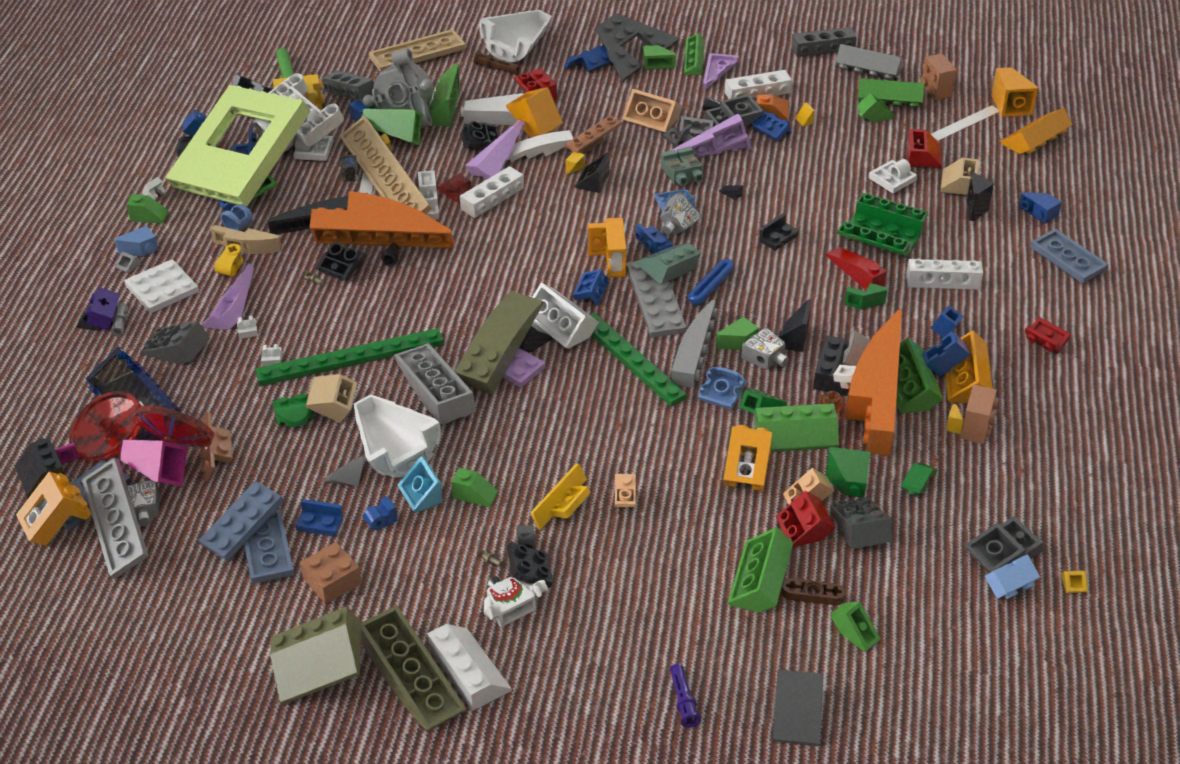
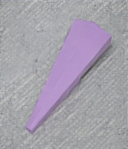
[670,114,752,156]
[465,120,526,180]
[202,263,254,330]

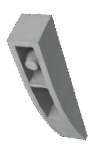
[671,300,718,388]

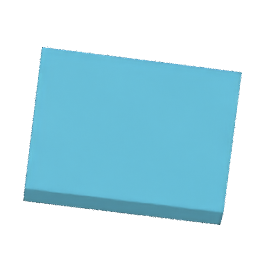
[397,456,443,513]

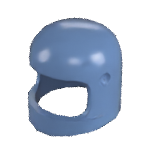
[220,204,253,231]

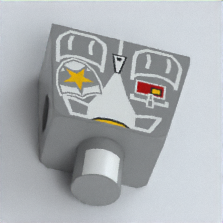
[660,192,702,235]
[741,327,789,369]
[127,480,160,526]

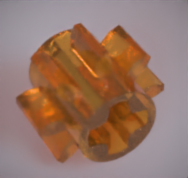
[820,391,844,413]

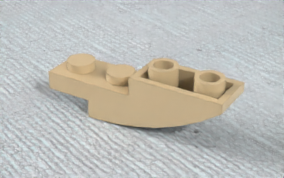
[211,225,282,254]

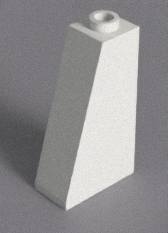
[461,93,524,125]

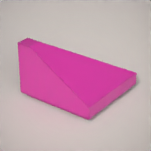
[55,443,79,464]

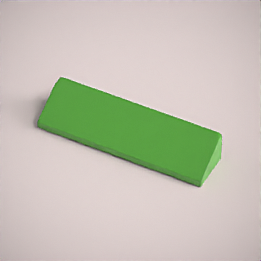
[684,33,705,75]

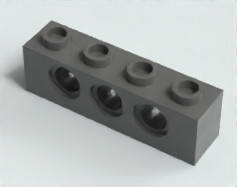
[791,27,857,57]
[322,70,374,102]

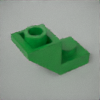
[844,283,888,310]
[901,462,938,496]

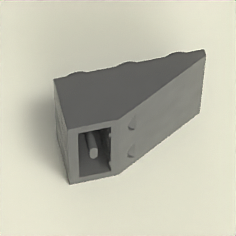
[140,321,210,364]
[830,497,892,549]

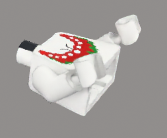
[484,576,549,627]

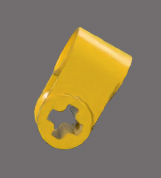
[214,244,244,277]

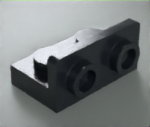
[759,213,799,251]

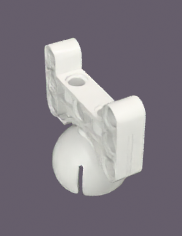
[252,73,344,153]

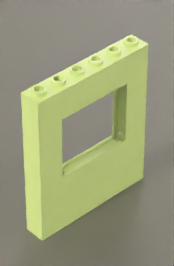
[165,85,310,206]

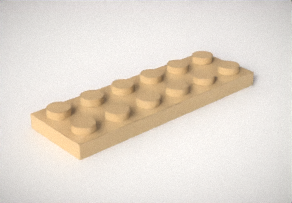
[369,29,466,72]

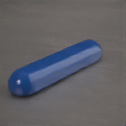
[688,259,734,305]

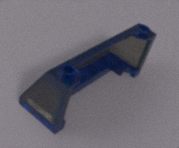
[85,346,195,442]

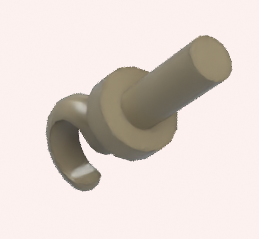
[304,272,324,285]
[475,550,502,566]

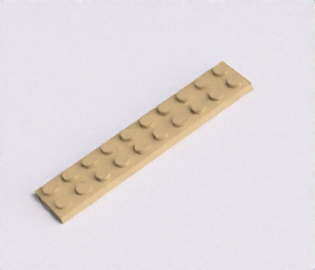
[340,115,432,214]

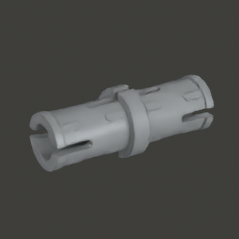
[111,303,128,336]

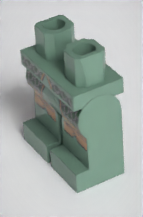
[661,146,703,186]

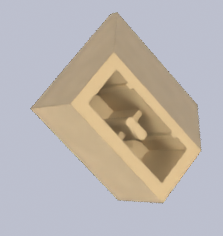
[940,158,979,196]
[305,374,357,423]

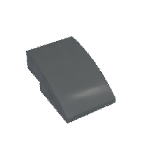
[705,94,764,127]
[964,516,1043,573]
[773,669,823,746]

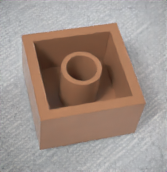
[920,53,957,100]
[960,384,999,444]
[300,542,362,604]

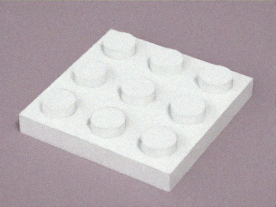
[124,259,199,314]

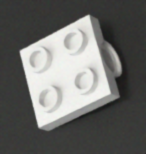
[293,136,334,161]
[869,159,917,193]

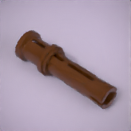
[473,51,520,75]

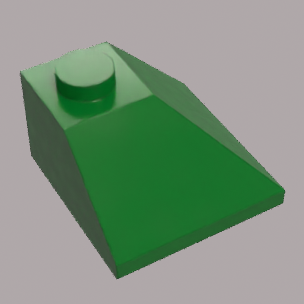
[826,447,870,497]

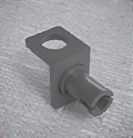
[663,124,694,147]

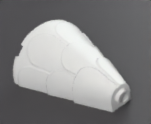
[479,10,552,62]
[354,394,441,478]

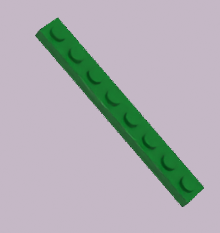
[590,312,686,407]

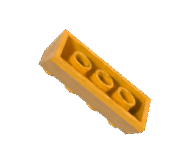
[1000,107,1072,154]
[945,330,993,403]

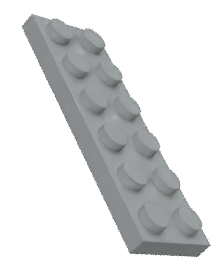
[626,261,687,338]
[82,458,149,579]

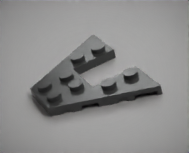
[596,13,679,83]

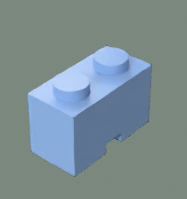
[985,554,1040,599]

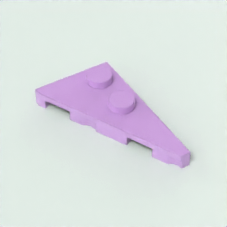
[703,53,739,89]

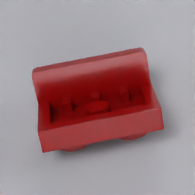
[1025,317,1071,354]

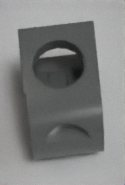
[516,525,535,549]

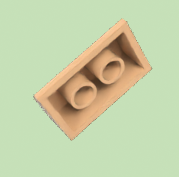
[622,89,681,133]

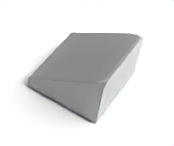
[114,251,142,273]

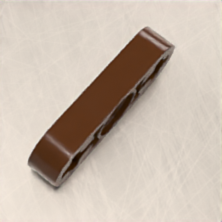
[782,578,845,605]

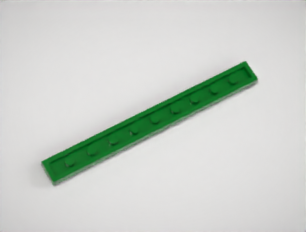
[255,328,444,386]

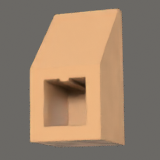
[783,468,834,504]
[615,474,636,507]

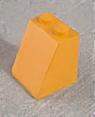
[991,67,1038,117]
[506,87,563,138]

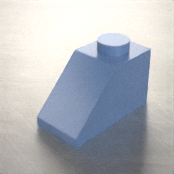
[114,226,159,257]

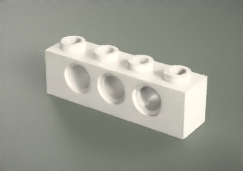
[725,70,792,99]
[460,166,524,218]
[906,259,983,289]

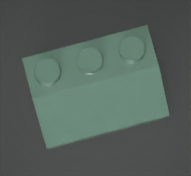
[636,243,701,284]

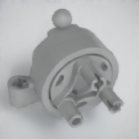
[362,48,433,129]

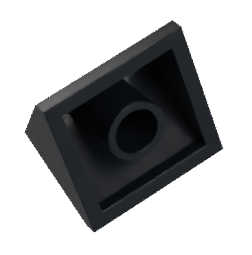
[574,152,610,193]
[966,173,994,221]

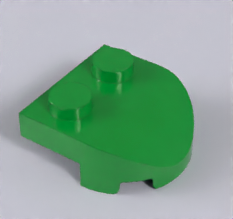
[272,394,315,427]

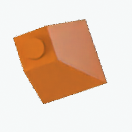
[756,94,788,122]

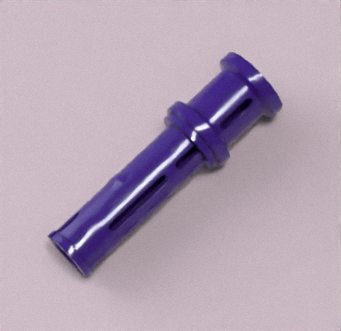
[670,663,701,728]

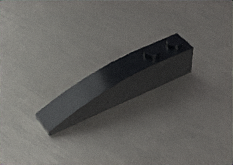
[268,196,349,235]

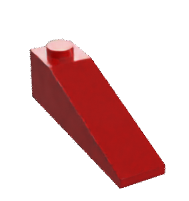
[826,247,887,290]

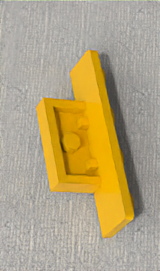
[531,464,591,530]

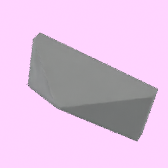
[679,116,714,135]
[323,456,364,487]

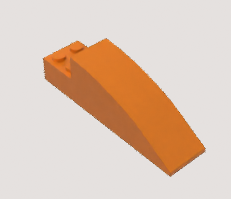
[310,191,455,248]
[845,310,902,456]

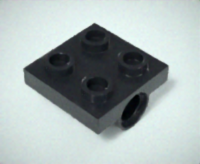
[507,542,553,588]

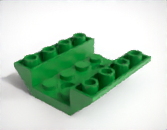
[837,193,928,258]

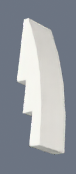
[509,130,573,162]
[418,170,439,220]

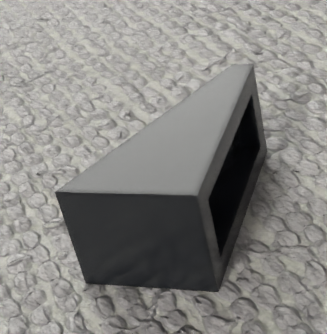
[719,185,743,200]
[76,312,102,331]

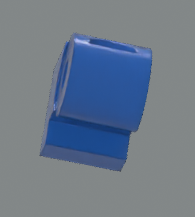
[363,496,398,530]

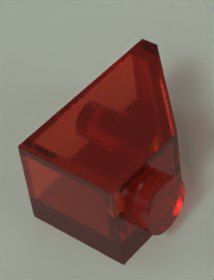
[437,173,471,204]

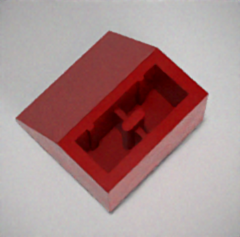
[514,68,557,101]
[907,129,942,168]
[776,490,836,547]

